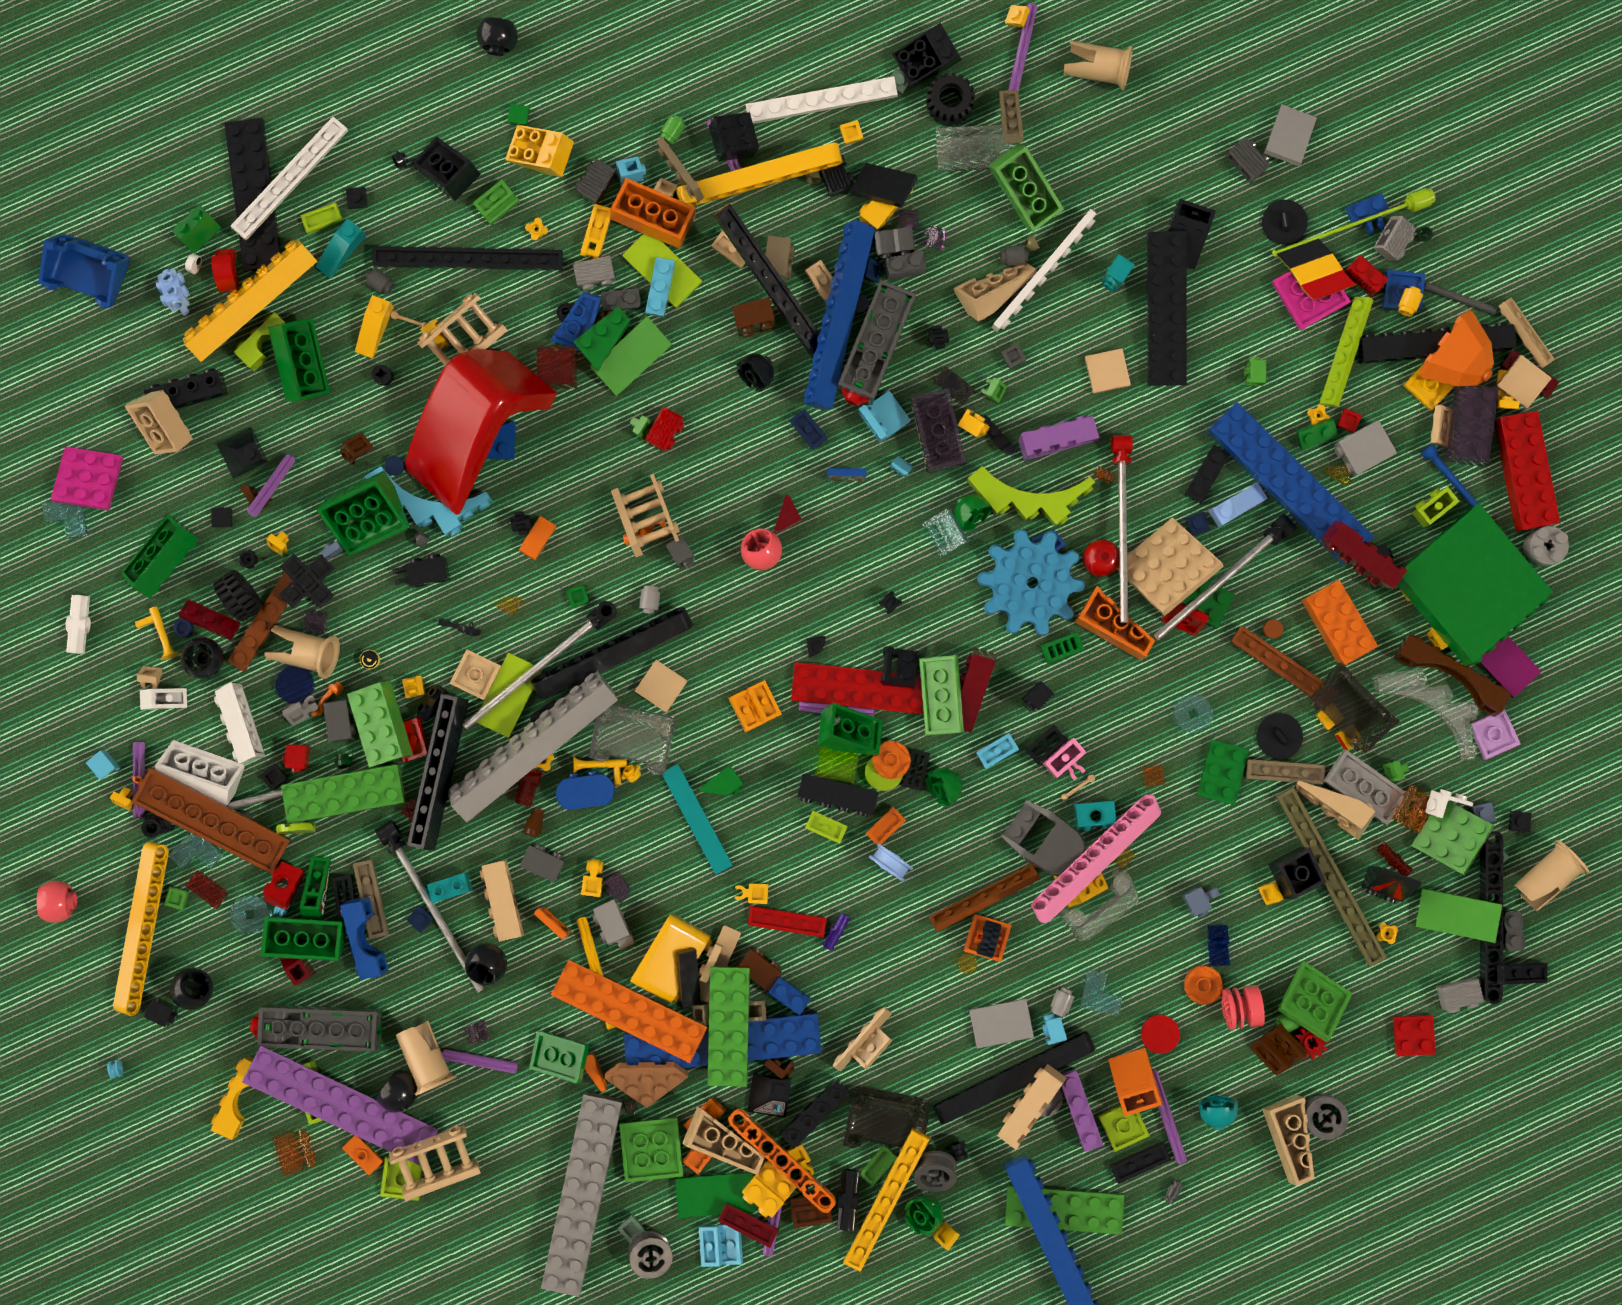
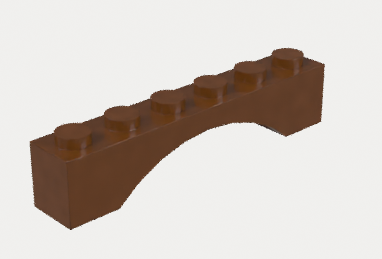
[1394,634,1511,717]

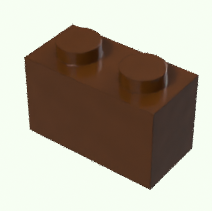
[737,948,782,991]

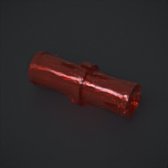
[1376,842,1413,876]

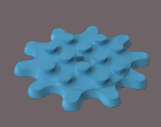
[977,529,1086,636]

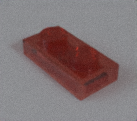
[185,870,229,909]

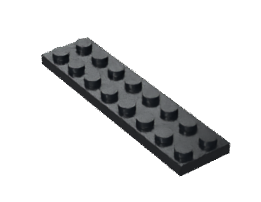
[224,117,281,272]
[1147,231,1187,386]

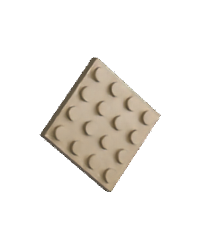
[1117,517,1224,616]

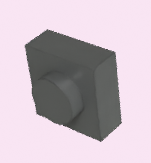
[1001,343,1027,370]

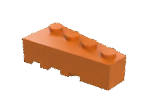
[1075,586,1155,661]

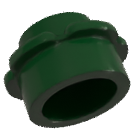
[333,753,353,769]

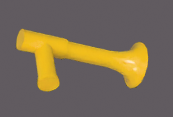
[135,606,180,660]
[573,755,627,785]

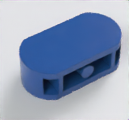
[556,771,615,810]

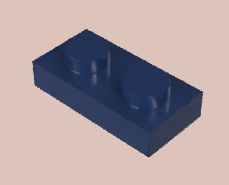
[789,409,828,451]

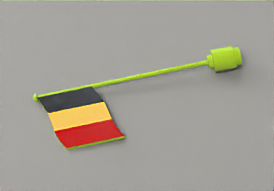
[1272,188,1436,301]

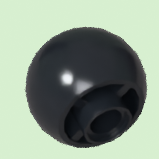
[476,17,518,56]
[180,637,224,679]
[465,943,507,985]
[169,967,214,1010]
[376,1069,418,1112]

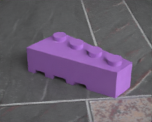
[1018,415,1099,461]

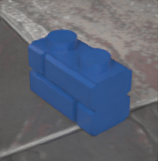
[768,976,811,1015]

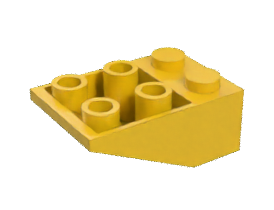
[505,125,574,177]

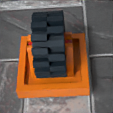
[963,914,1012,962]

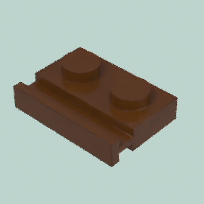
[790,1196,833,1229]

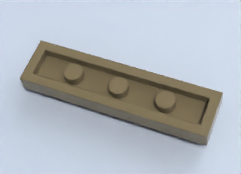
[999,90,1023,144]
[656,137,704,202]
[1246,759,1325,784]
[353,859,390,939]

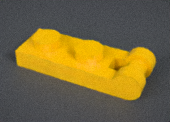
[580,204,611,259]

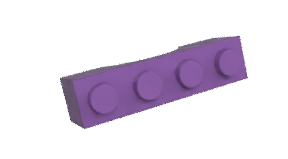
[1061,1068,1104,1152]

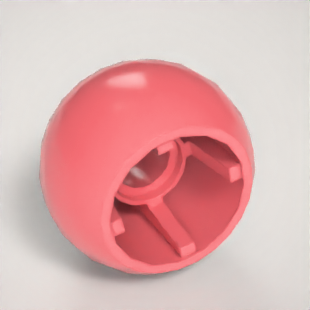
[741,529,782,570]
[37,880,77,923]

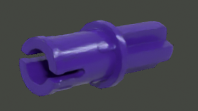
[823,912,851,951]

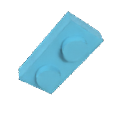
[976,733,1019,769]

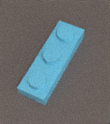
[645,257,675,318]

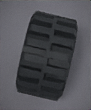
[926,72,975,126]
[213,570,262,622]

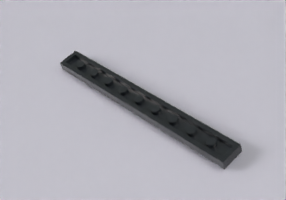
[713,203,820,359]
[372,246,563,271]

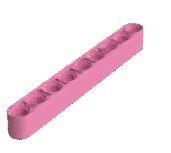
[1031,794,1161,923]

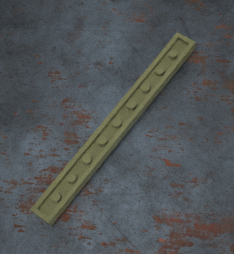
[1275,787,1387,968]

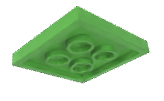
[1411,801,1494,876]
[1277,961,1353,1042]
[619,1117,684,1183]

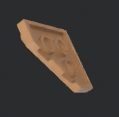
[605,1062,688,1108]

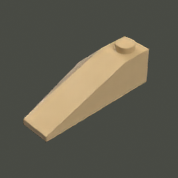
[953,262,1037,321]
[1296,781,1376,840]

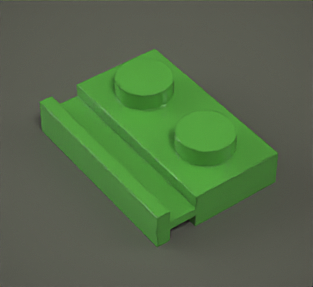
[473,179,520,225]

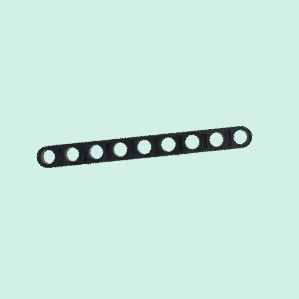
[531,607,693,700]
[1480,831,1504,1004]
[932,1031,1096,1124]

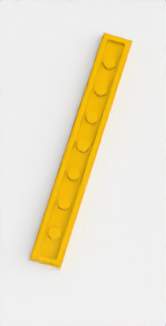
[843,1128,930,1272]

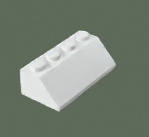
[214,683,266,764]
[155,740,245,806]

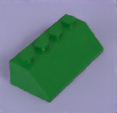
[268,318,330,402]
[120,514,198,599]
[260,917,346,961]

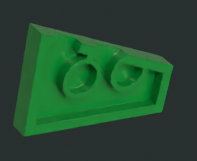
[574,306,631,372]

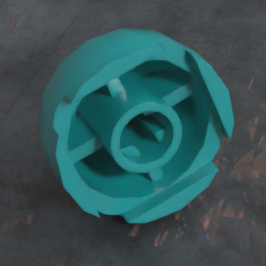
[1198,1096,1238,1130]

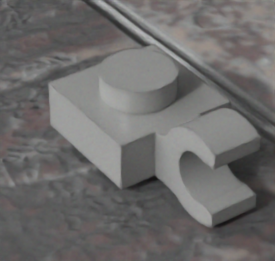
[282,695,319,726]

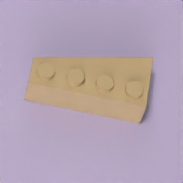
[997,1064,1067,1150]
[1262,1095,1315,1186]
[682,1107,765,1175]

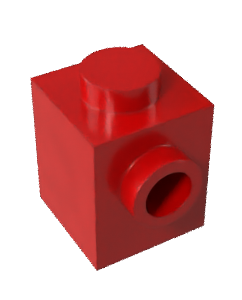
[282,745,310,773]

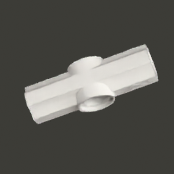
[66,595,91,654]

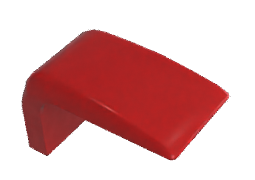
[405,350,557,515]

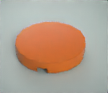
[872,741,911,779]
[1184,966,1223,1005]

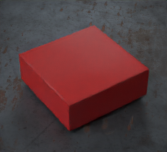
[1336,408,1362,433]

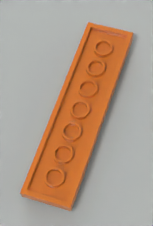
[551,960,708,1063]

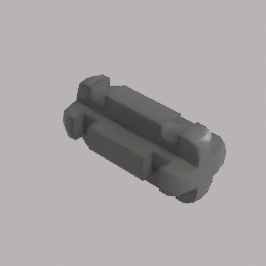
[1164,1179,1183,1204]

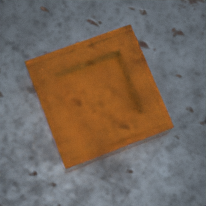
[1094,466,1116,484]
[1142,765,1165,787]

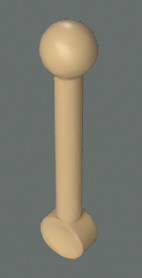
[390,311,428,328]
[1061,775,1095,801]

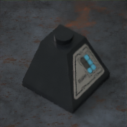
[748,1073,791,1118]

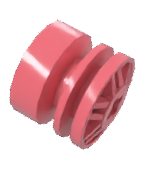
[1222,985,1265,1030]

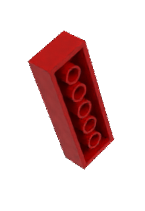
[1494,411,1561,532]

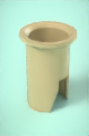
[1064,40,1133,91]
[265,625,340,679]
[1514,840,1590,911]
[395,1021,457,1096]

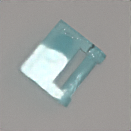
[923,508,968,557]

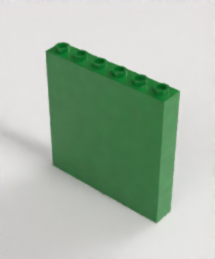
[1397,504,1553,666]

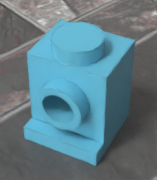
[616,157,646,187]
[1042,1013,1067,1045]

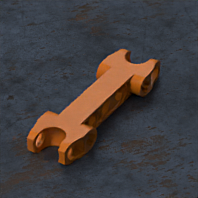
[728,1108,836,1213]

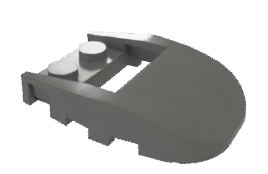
[1001,800,1085,876]

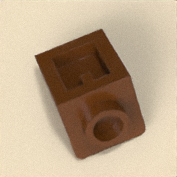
[340,432,373,464]
[240,484,272,509]
[764,1058,795,1079]

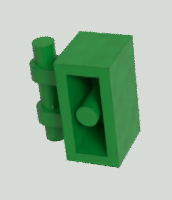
[172,204,222,254]

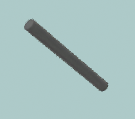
[1424,282,1498,315]

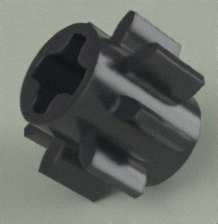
[928,325,949,350]
[510,511,532,536]

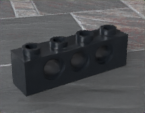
[780,1077,850,1149]

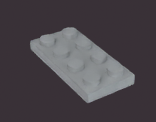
[1323,750,1408,826]

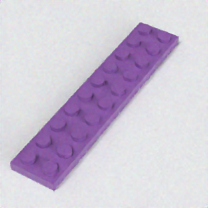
[242,1046,438,1166]

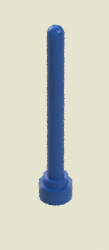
[1421,443,1479,507]

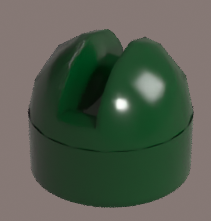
[1417,226,1433,242]

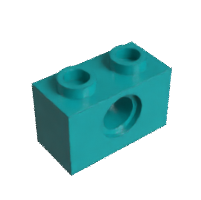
[1101,254,1135,292]
[1073,801,1116,831]
[427,872,473,903]

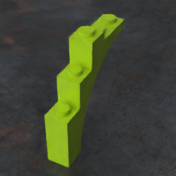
[967,466,1095,526]

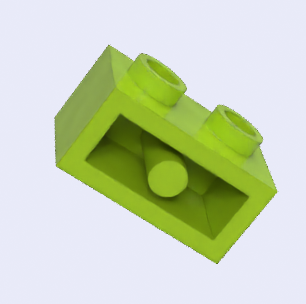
[1412,486,1460,528]

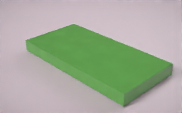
[590,316,672,396]
[919,655,964,736]
[1416,888,1503,943]

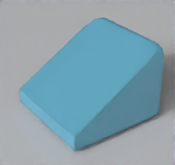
[890,456,913,478]

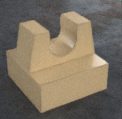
[137,666,162,689]

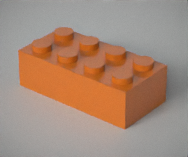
[610,178,696,249]
[1301,580,1378,667]

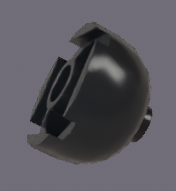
[737,353,774,392]

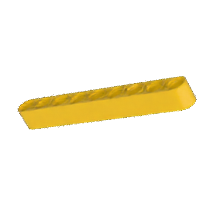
[676,143,843,206]
[113,842,169,1016]

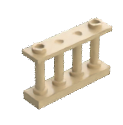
[417,293,508,365]
[611,474,680,557]
[389,1125,481,1201]

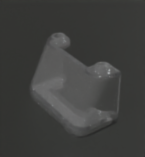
[589,704,677,775]
[1057,868,1139,942]

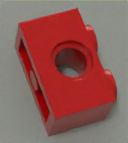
[263,862,304,910]

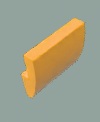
[728,680,782,733]

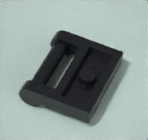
[880,646,918,688]

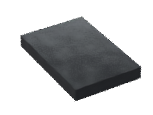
[850,163,918,208]

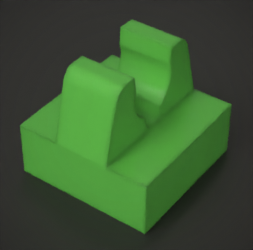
[981,378,1007,404]
[629,415,654,441]
[1382,760,1409,782]

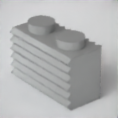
[1373,216,1417,261]
[573,256,616,291]
[1436,977,1484,1013]

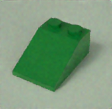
[818,703,883,756]

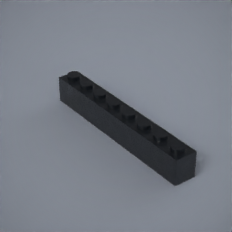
[1358,322,1516,364]
[407,694,469,851]

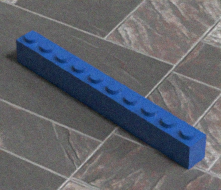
[803,220,875,411]
[1004,1154,1099,1305]

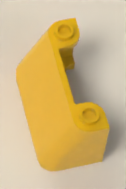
[630,912,712,1003]

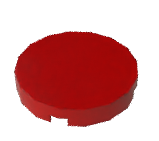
[1141,1014,1180,1054]

